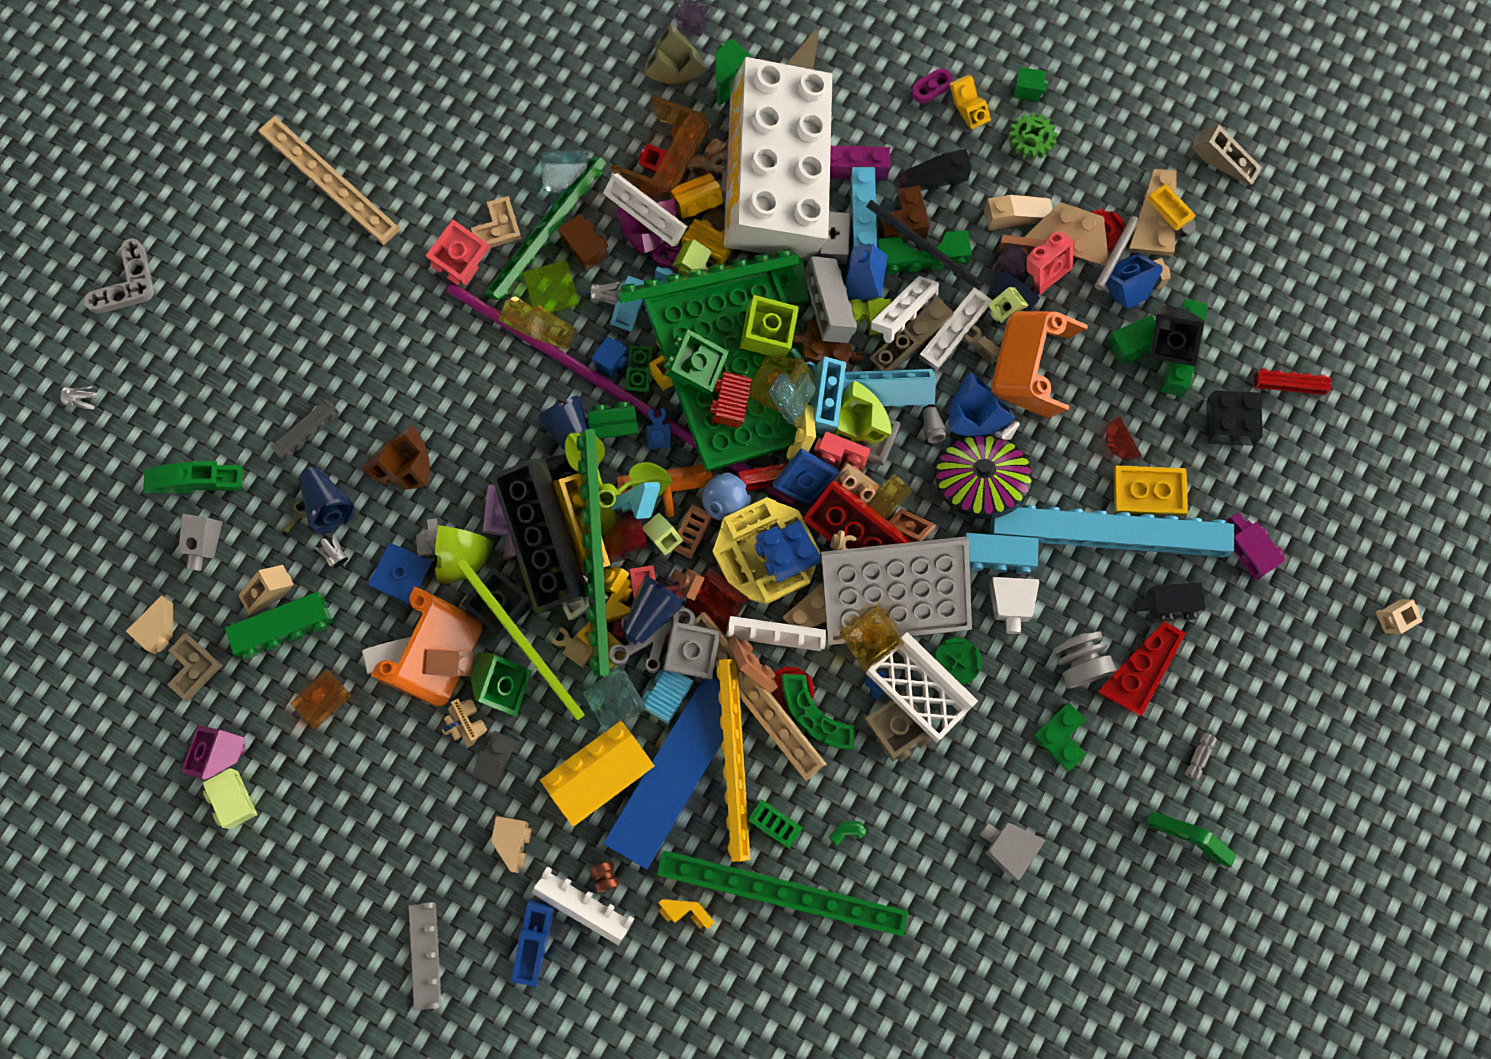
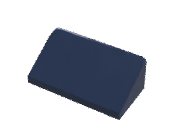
[988,270,1040,311]

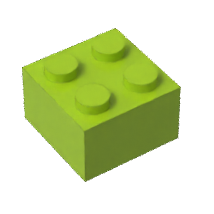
[739,295,799,359]

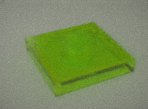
[523,260,580,317]

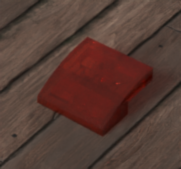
[686,568,748,634]

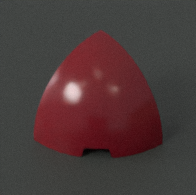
[603,510,647,563]

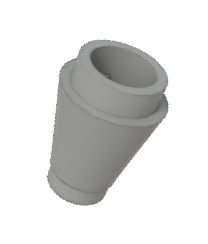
[923,407,947,443]

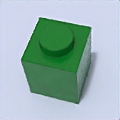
[1013,67,1048,102]

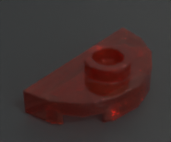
[1105,416,1142,460]

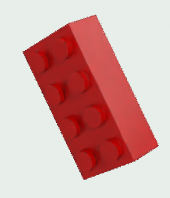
[802,480,911,549]

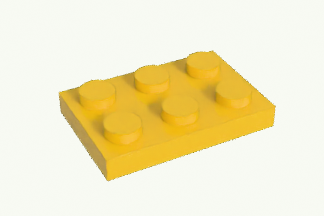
[1114,466,1188,516]

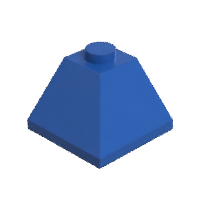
[844,244,887,301]
[1099,253,1163,309]

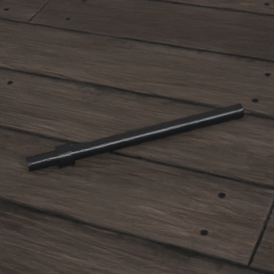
[866,200,981,288]

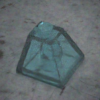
[541,150,590,194]

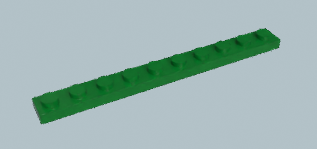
[576,429,610,676]
[657,850,909,937]

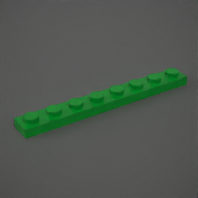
[484,157,606,300]
[615,249,800,303]

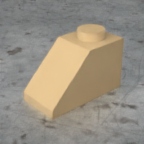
[238,565,294,615]
[126,595,173,654]

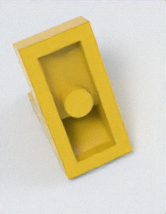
[605,579,633,624]

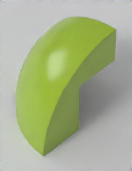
[831,380,891,445]
[435,525,493,584]

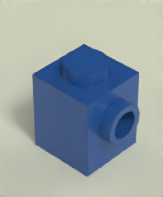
[592,336,629,378]

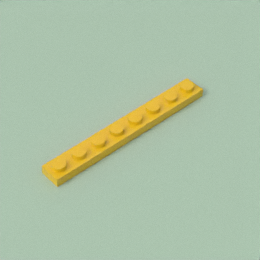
[717,659,750,862]

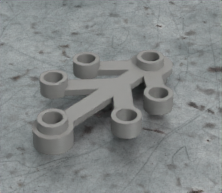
[609,608,695,673]

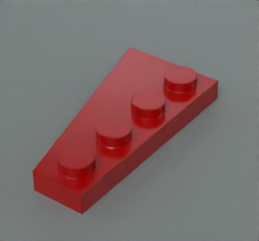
[1097,621,1186,717]

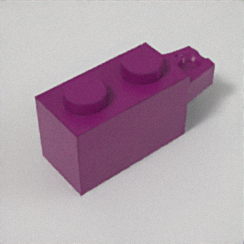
[1227,512,1286,581]

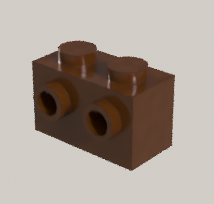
[558,214,609,272]

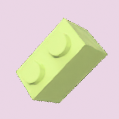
[202,768,257,829]

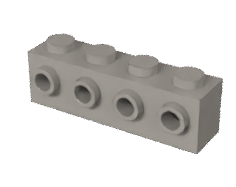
[803,256,857,343]

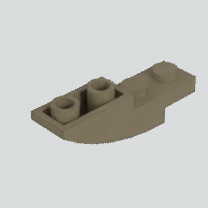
[870,297,954,371]

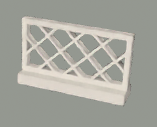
[866,632,978,743]

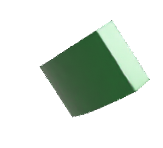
[626,345,653,392]

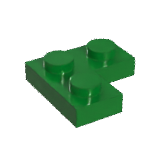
[1033,702,1087,772]

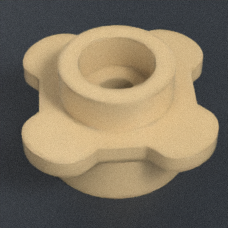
[705,138,727,159]

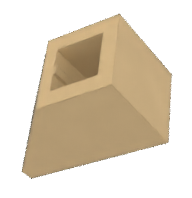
[491,816,532,873]

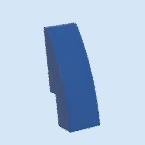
[511,899,555,987]

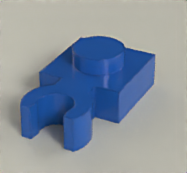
[646,408,673,449]

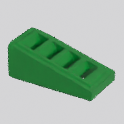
[748,799,803,849]

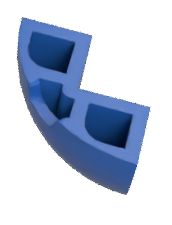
[949,372,1015,436]

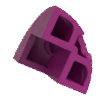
[616,198,677,253]

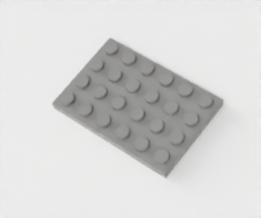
[821,536,972,645]

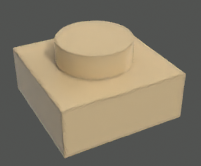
[1154,258,1171,290]

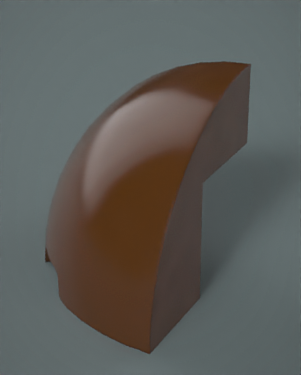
[362,425,430,489]

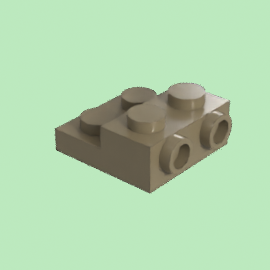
[865,691,932,762]

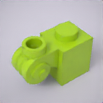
[672,239,712,276]
[849,298,891,335]

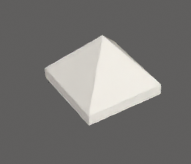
[990,420,1020,440]

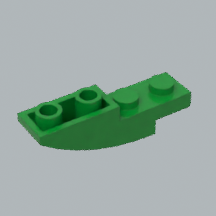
[143,461,243,494]

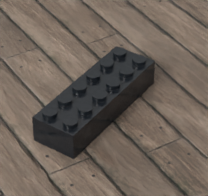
[491,459,586,614]

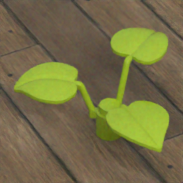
[565,433,672,537]

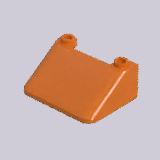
[371,586,483,706]

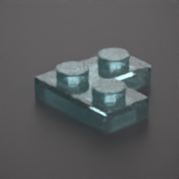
[769,372,817,425]

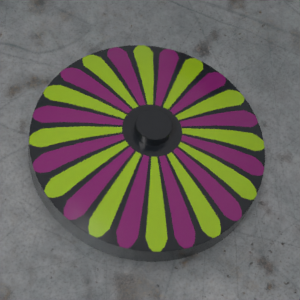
[936,435,1032,519]

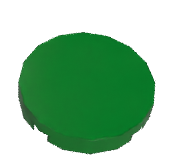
[933,637,982,686]

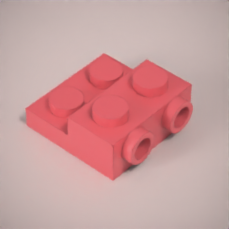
[426,219,490,286]
[1027,231,1073,295]
[814,432,870,471]

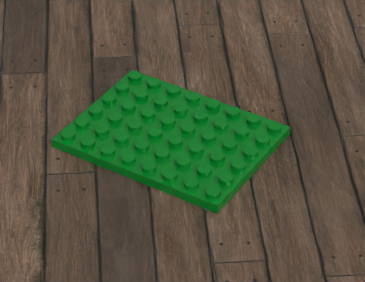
[643,269,824,472]

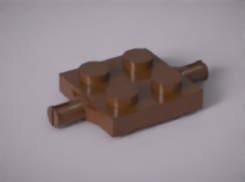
[792,320,864,372]

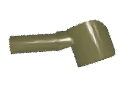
[283,501,307,533]

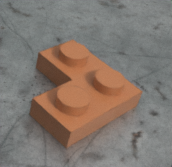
[727,635,778,693]

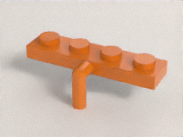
[617,464,712,518]

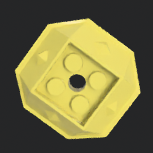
[713,497,820,604]

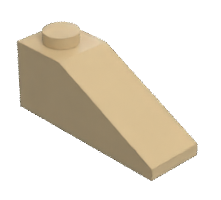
[984,195,1053,231]

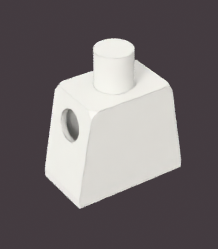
[989,577,1039,634]

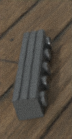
[271,399,339,461]

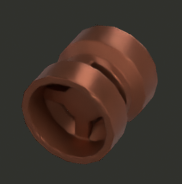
[589,861,620,894]

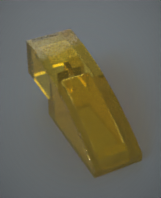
[499,296,576,349]
[866,474,912,520]

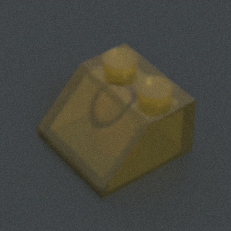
[748,356,815,414]

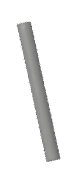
[1095,216,1139,290]

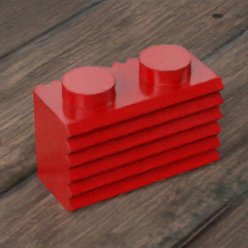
[709,372,752,428]

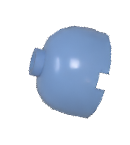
[702,473,751,521]

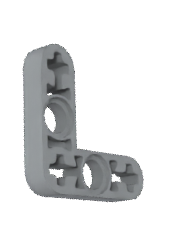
[84,238,154,314]

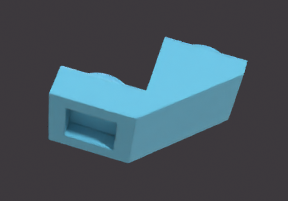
[610,276,644,332]

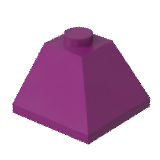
[181,725,246,780]

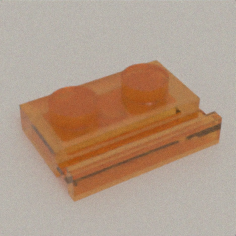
[290,669,353,730]

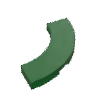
[781,674,854,750]

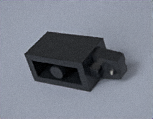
[1133,582,1206,622]

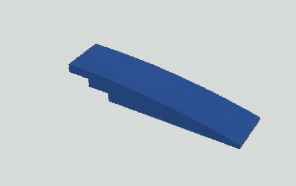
[603,678,745,870]

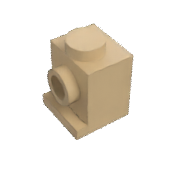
[1376,599,1422,634]

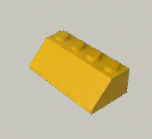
[540,721,654,827]

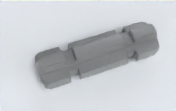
[1186,733,1216,780]

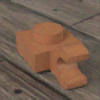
[671,569,705,600]

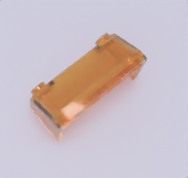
[611,95,709,199]

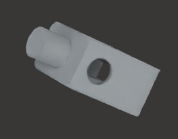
[178,514,223,571]
[980,822,1045,882]

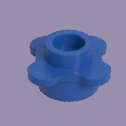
[865,671,890,699]

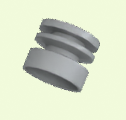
[1053,631,1117,689]

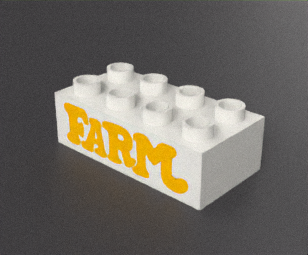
[724,57,832,261]

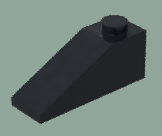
[899,149,972,191]

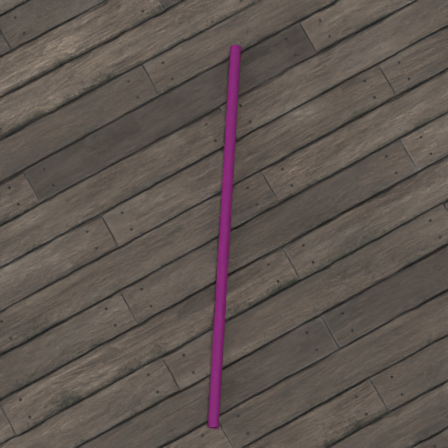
[447,282,797,507]

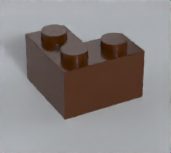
[878,185,930,242]

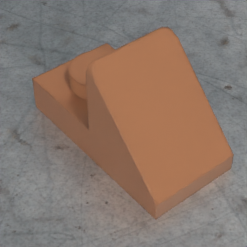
[888,509,936,543]
[424,649,476,677]

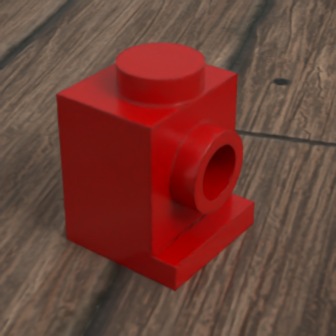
[638,144,677,179]

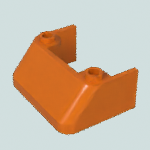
[991,311,1088,418]

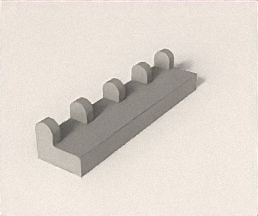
[409,902,442,1011]

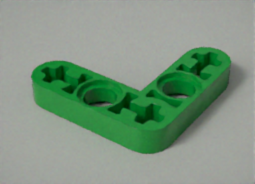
[1146,811,1237,868]

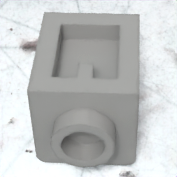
[416,519,438,556]

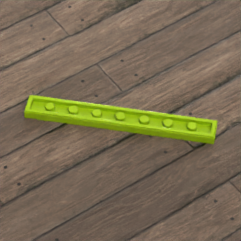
[457,558,585,720]

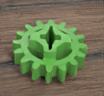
[1008,112,1058,160]

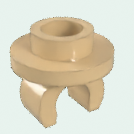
[831,530,856,551]

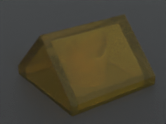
[840,604,904,672]

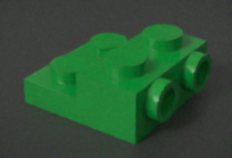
[663,330,729,394]

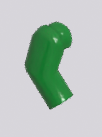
[828,821,866,846]

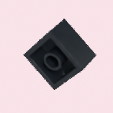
[1206,390,1263,446]
[462,567,532,639]

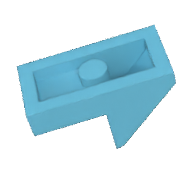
[611,482,660,519]

